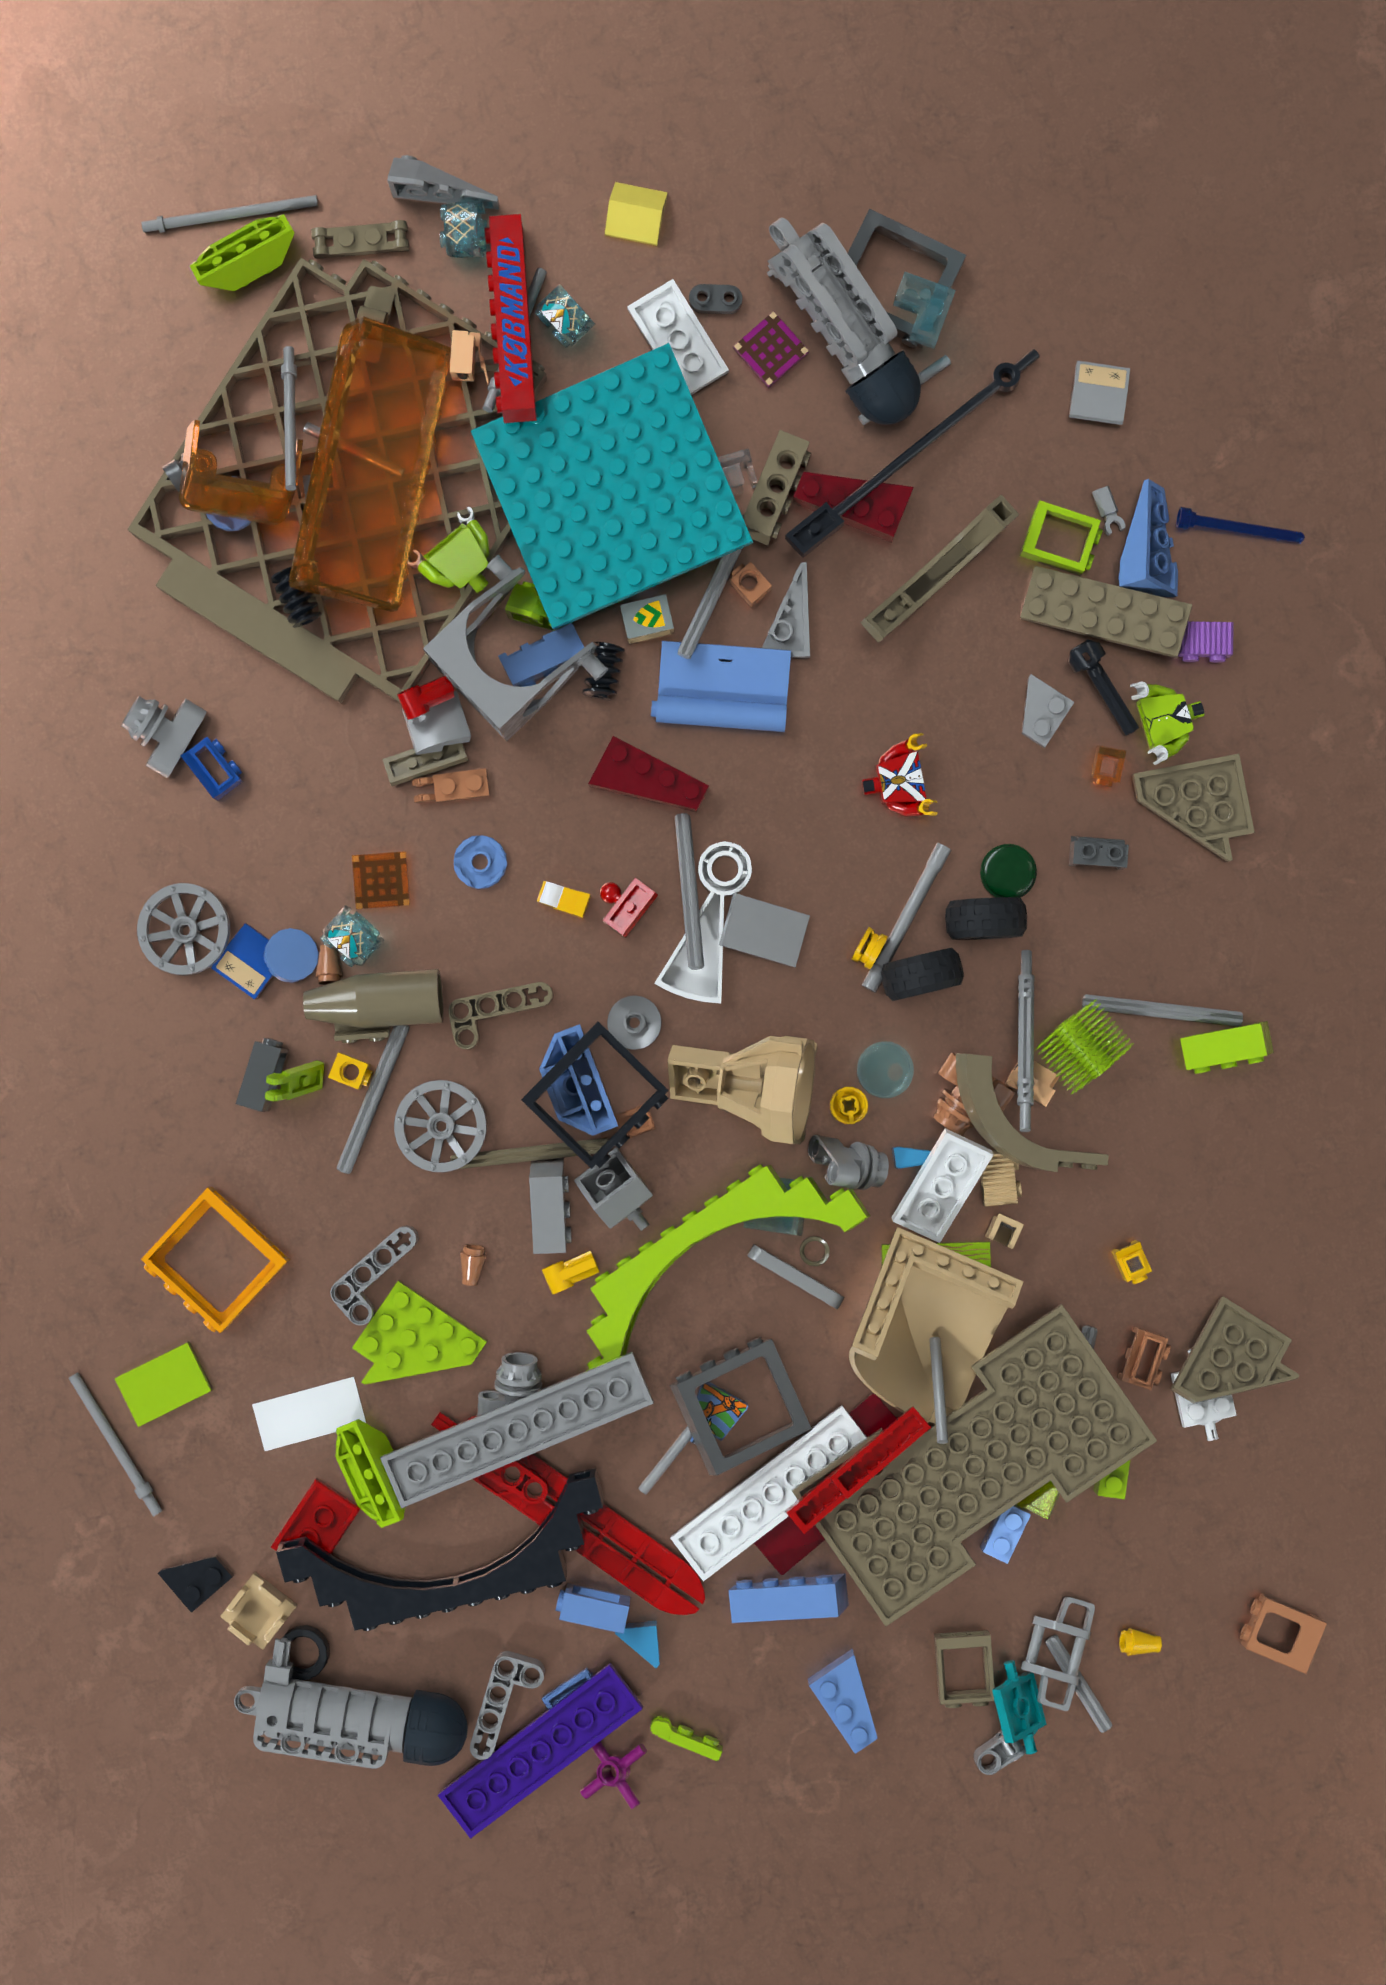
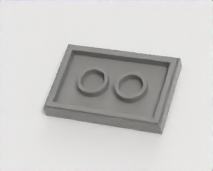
[719,893,810,967]

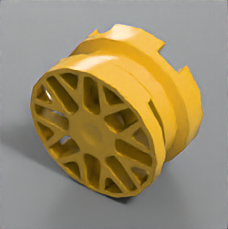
[851,927,888,969]
[830,1087,868,1124]

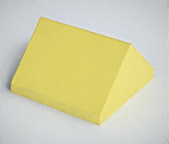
[605,182,668,246]

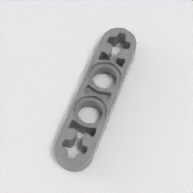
[747,1244,845,1309]

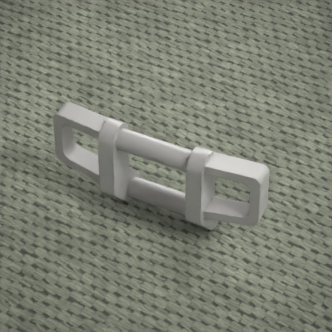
[1020,1597,1095,1711]

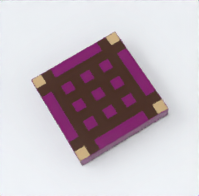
[733,311,809,388]

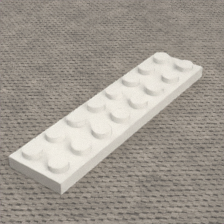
[670,1405,867,1582]

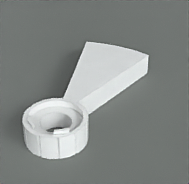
[654,841,752,1004]

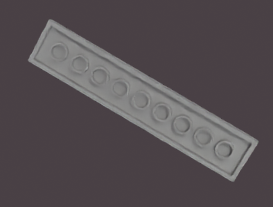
[380,1352,654,1508]

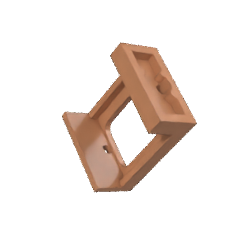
[1240,1593,1327,1674]

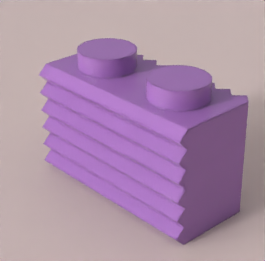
[1178,621,1233,663]

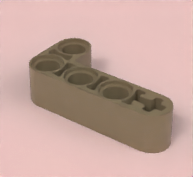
[448,982,553,1050]

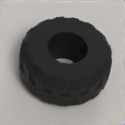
[945,897,1027,940]
[881,948,964,1001]

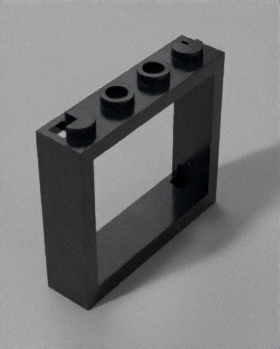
[521,1021,669,1169]

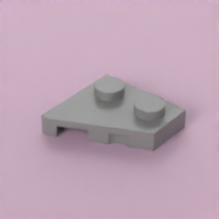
[1022,674,1074,748]

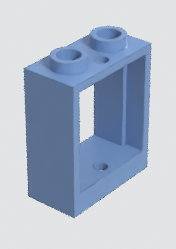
[555,1583,631,1634]

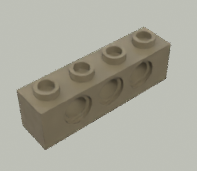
[743,430,811,545]

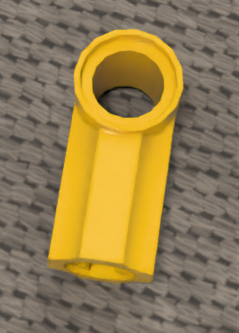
[542,1251,600,1295]

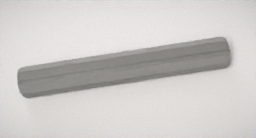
[1045,1635,1113,1733]

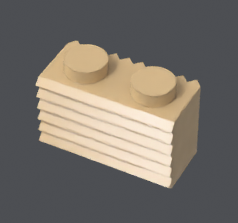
[980,1150,1022,1206]

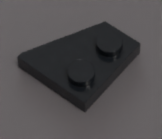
[158,1555,234,1613]

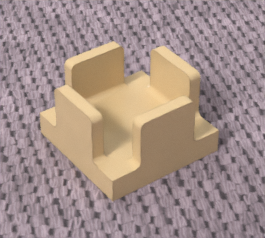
[220,1572,297,1650]

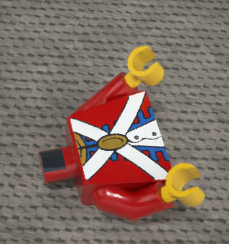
[861,733,938,817]

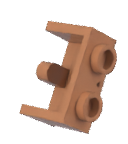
[1117,1326,1171,1390]

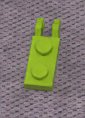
[265,1060,324,1102]
[650,1715,723,1761]

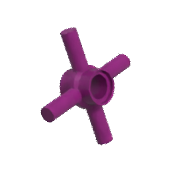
[580,1741,647,1810]

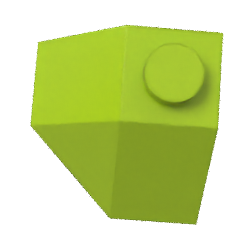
[505,581,561,631]

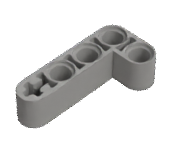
[330,1225,419,1326]
[470,1651,545,1760]

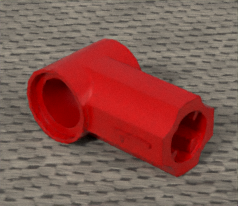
[397,676,455,720]

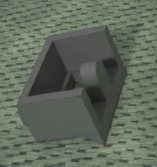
[1069,836,1129,870]

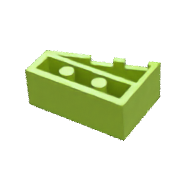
[1180,1021,1274,1074]

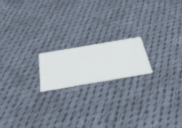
[252,1377,366,1451]

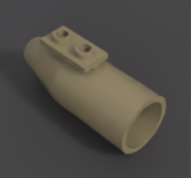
[303,969,444,1043]

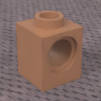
[730,562,772,608]

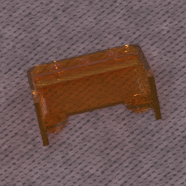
[179,420,303,525]

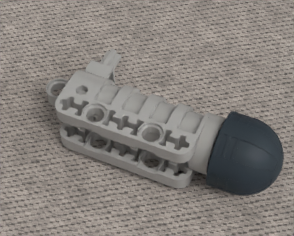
[767,218,921,425]
[234,1638,468,1769]

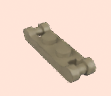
[311,220,409,258]

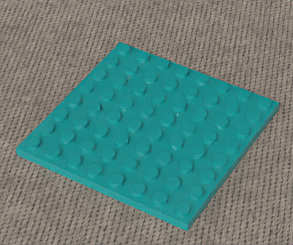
[471,343,753,630]

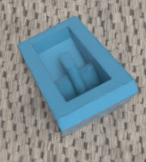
[615,1621,660,1668]

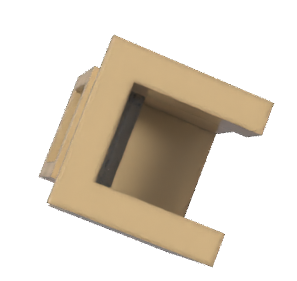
[985,1213,1024,1249]

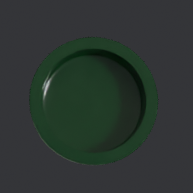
[980,844,1037,898]

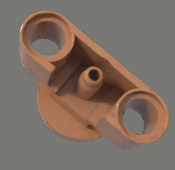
[933,1052,1016,1136]

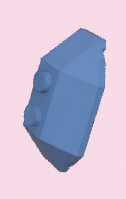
[539,1024,618,1136]

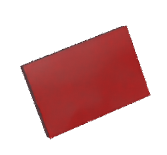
[271,1478,360,1554]

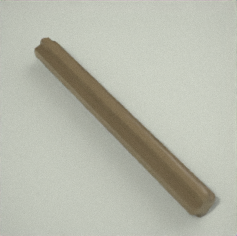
[450,1138,610,1169]

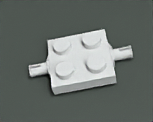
[1171,1349,1237,1441]

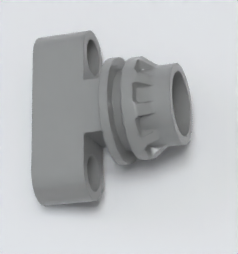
[121,696,207,778]
[808,1135,889,1190]
[477,1352,542,1416]

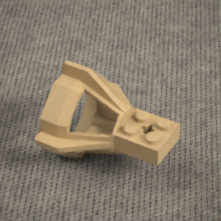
[668,1036,817,1144]

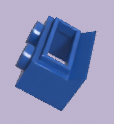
[180,737,243,801]

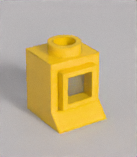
[1111,1240,1152,1284]

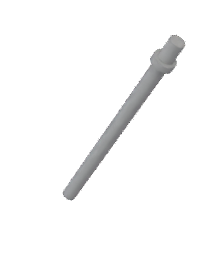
[141,195,318,233]

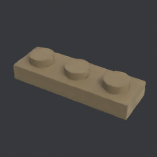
[382,743,468,786]

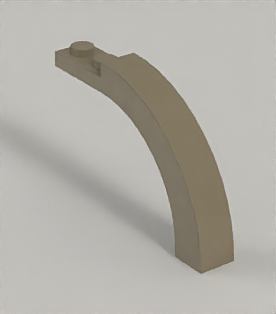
[861,495,1019,643]
[956,1053,1109,1172]

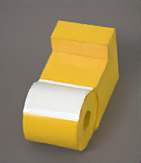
[537,881,591,919]

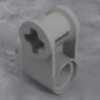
[974,1730,1026,1775]

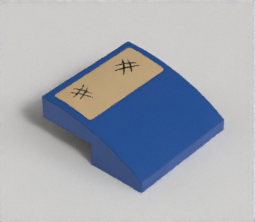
[211,923,274,999]

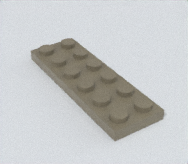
[1020,566,1192,658]

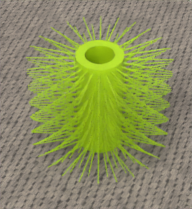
[1035,999,1134,1095]

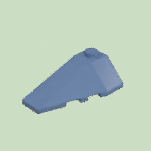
[1118,479,1178,598]

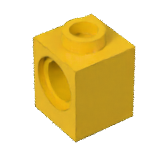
[328,1052,373,1090]

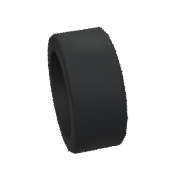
[283,1625,330,1680]

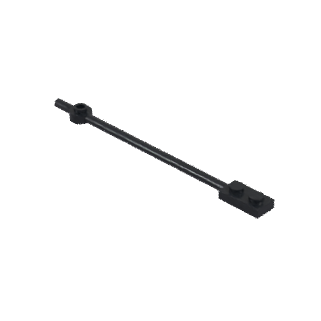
[785,349,1040,558]

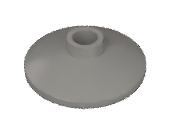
[607,996,661,1050]

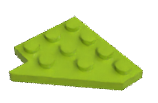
[352,1280,487,1385]

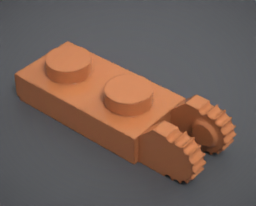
[412,768,490,803]

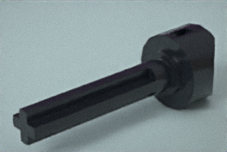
[1068,640,1140,736]

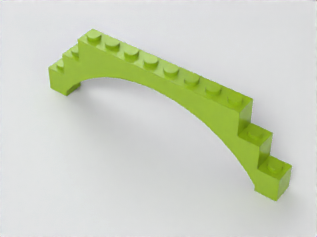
[586,1164,871,1371]

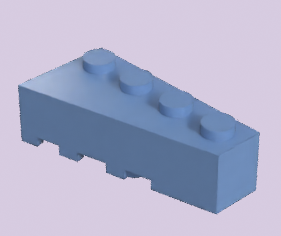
[728,1573,849,1623]

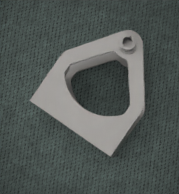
[423,555,608,741]

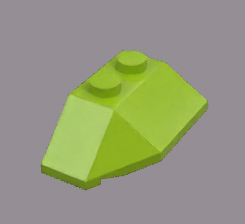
[190,214,295,291]
[335,1419,405,1528]

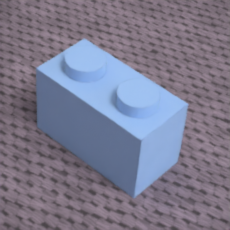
[980,1504,1031,1564]

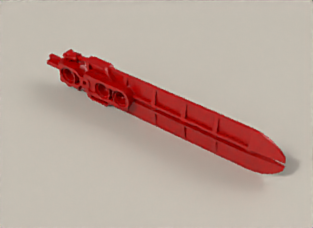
[431,1412,705,1615]

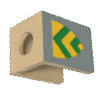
[620,594,674,644]

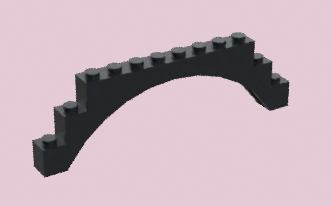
[276,1468,604,1631]

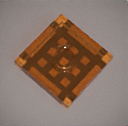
[352,851,410,910]

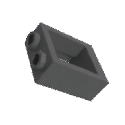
[236,1038,289,1112]

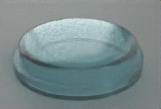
[857,1041,914,1098]

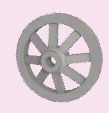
[137,883,230,976]
[394,1080,487,1172]

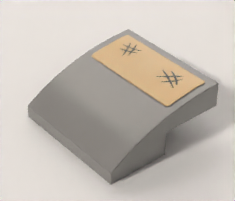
[1069,361,1130,425]

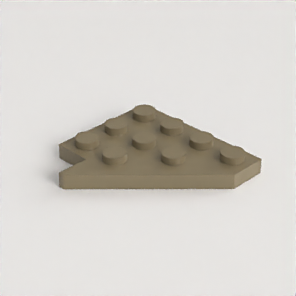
[1132,754,1255,862]
[1170,1297,1299,1404]

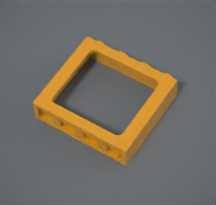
[141,1186,291,1333]

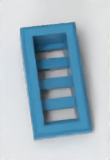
[892,1147,931,1169]

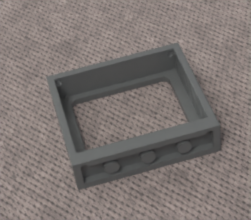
[848,208,966,348]
[670,1337,812,1476]

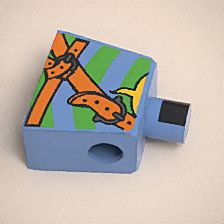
[690,1382,749,1445]

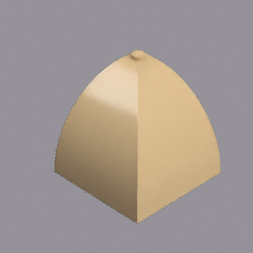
[849,1227,1023,1426]

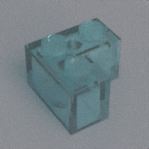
[893,272,956,349]

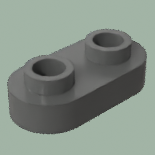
[689,284,742,314]

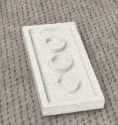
[627,279,729,395]
[892,1128,994,1243]

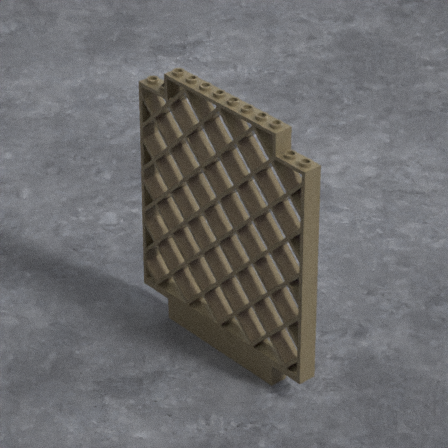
[127,258,547,704]

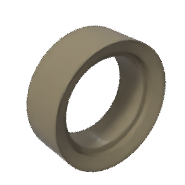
[800,1236,830,1266]

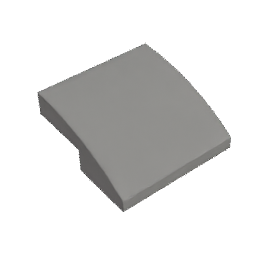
[402,691,471,755]

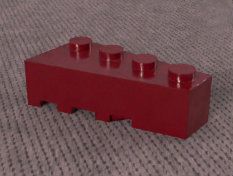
[792,472,914,543]
[588,736,709,812]

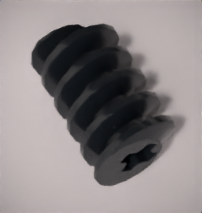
[271,566,322,628]
[582,642,625,701]

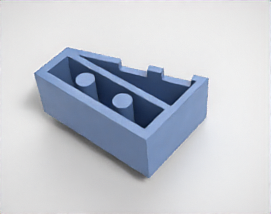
[498,623,584,687]
[808,1648,878,1754]

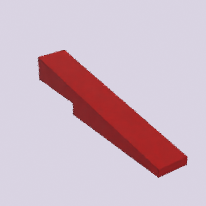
[785,1406,931,1534]

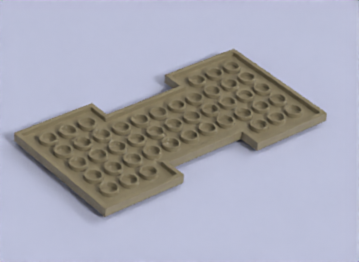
[792,1304,1157,1626]

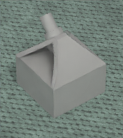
[574,1147,653,1231]

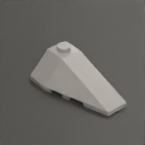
[387,155,500,210]

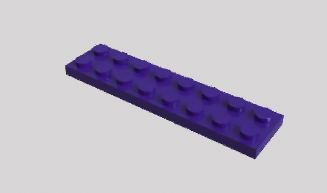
[438,1663,643,1839]

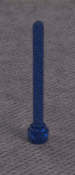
[1176,507,1305,543]

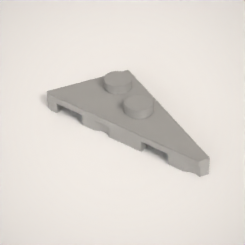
[762,562,810,658]

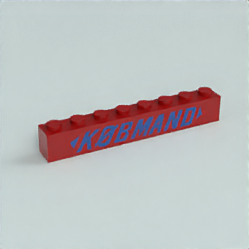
[485,214,537,423]

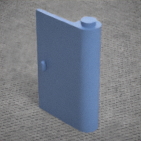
[651,640,791,732]

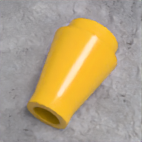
[1119,1628,1162,1656]

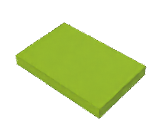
[114,1342,212,1427]

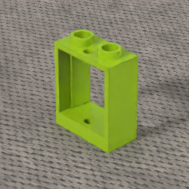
[1020,500,1103,576]

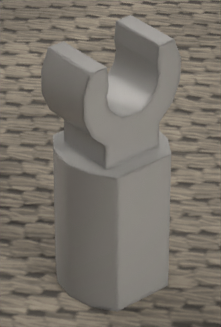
[1092,486,1125,536]

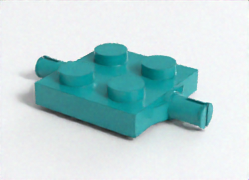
[992,1660,1047,1755]

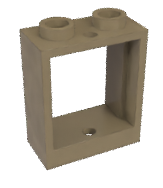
[934,1630,994,1708]

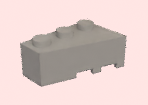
[529,1158,572,1254]

